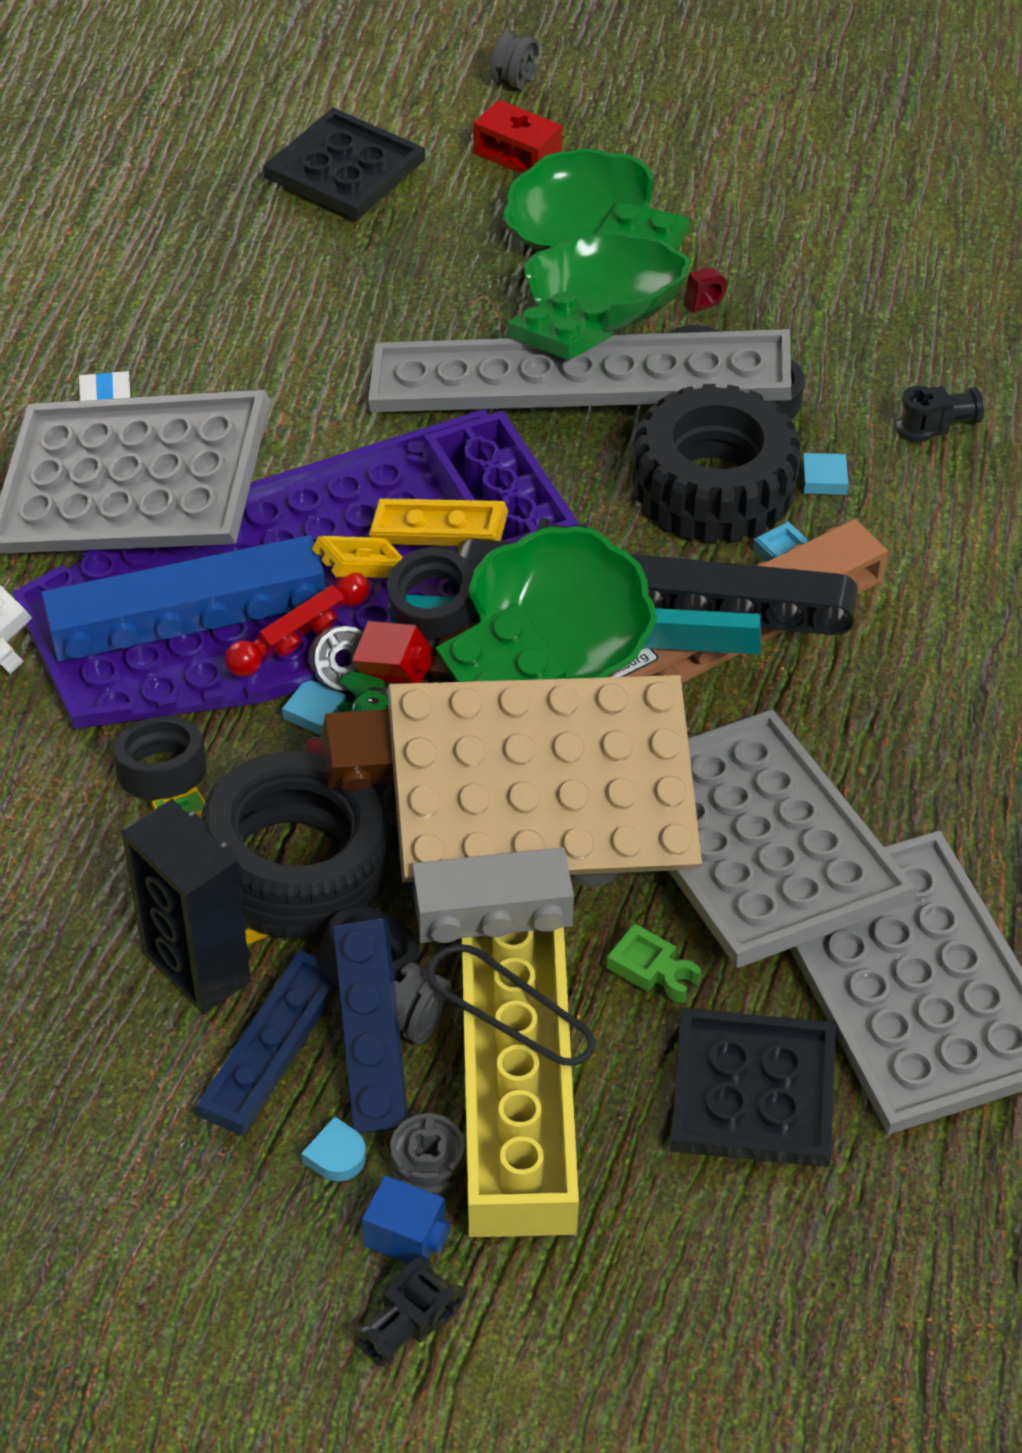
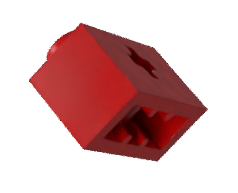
[473,99,563,174]

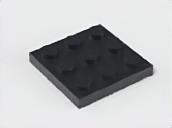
[263,107,425,220]
[670,1008,836,1167]

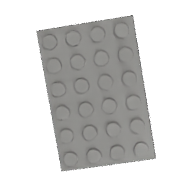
[0,390,271,554]
[669,709,916,968]
[790,830,1022,1135]

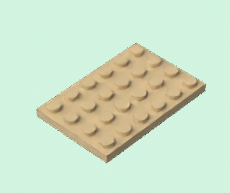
[387,675,702,882]

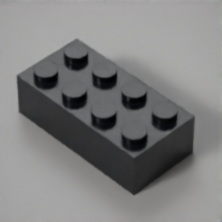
[121,799,251,1015]

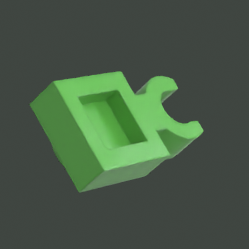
[606,923,702,1003]

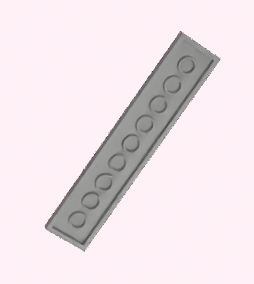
[368,329,791,412]

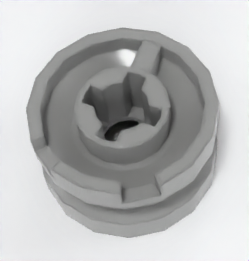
[307,626,363,691]

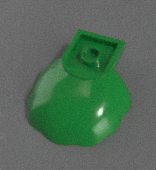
[503,148,690,253]
[507,232,690,360]
[436,526,657,682]

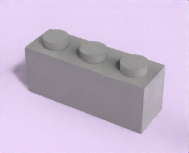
[413,847,574,943]

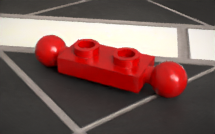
[225,572,370,677]

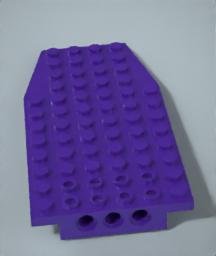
[13,409,579,729]

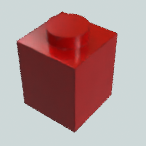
[352,621,435,684]

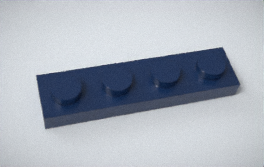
[333,918,409,1135]
[196,950,339,1137]

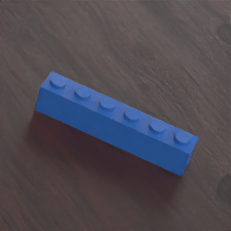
[42,535,325,662]

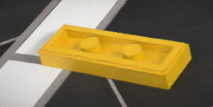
[369,499,508,546]

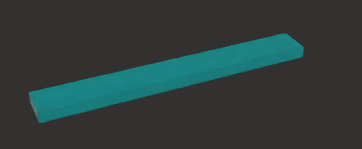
[388,595,761,655]

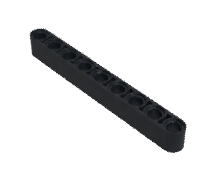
[448,539,858,635]

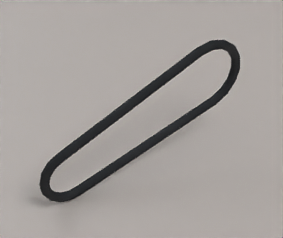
[427,944,595,1066]

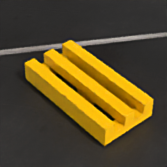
[312,536,403,578]

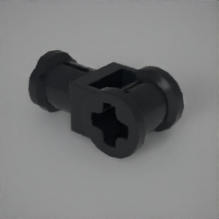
[896,386,984,442]
[353,1256,466,1368]

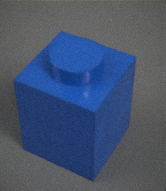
[362,1175,450,1264]

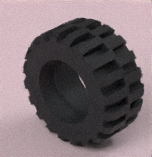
[633,384,801,544]

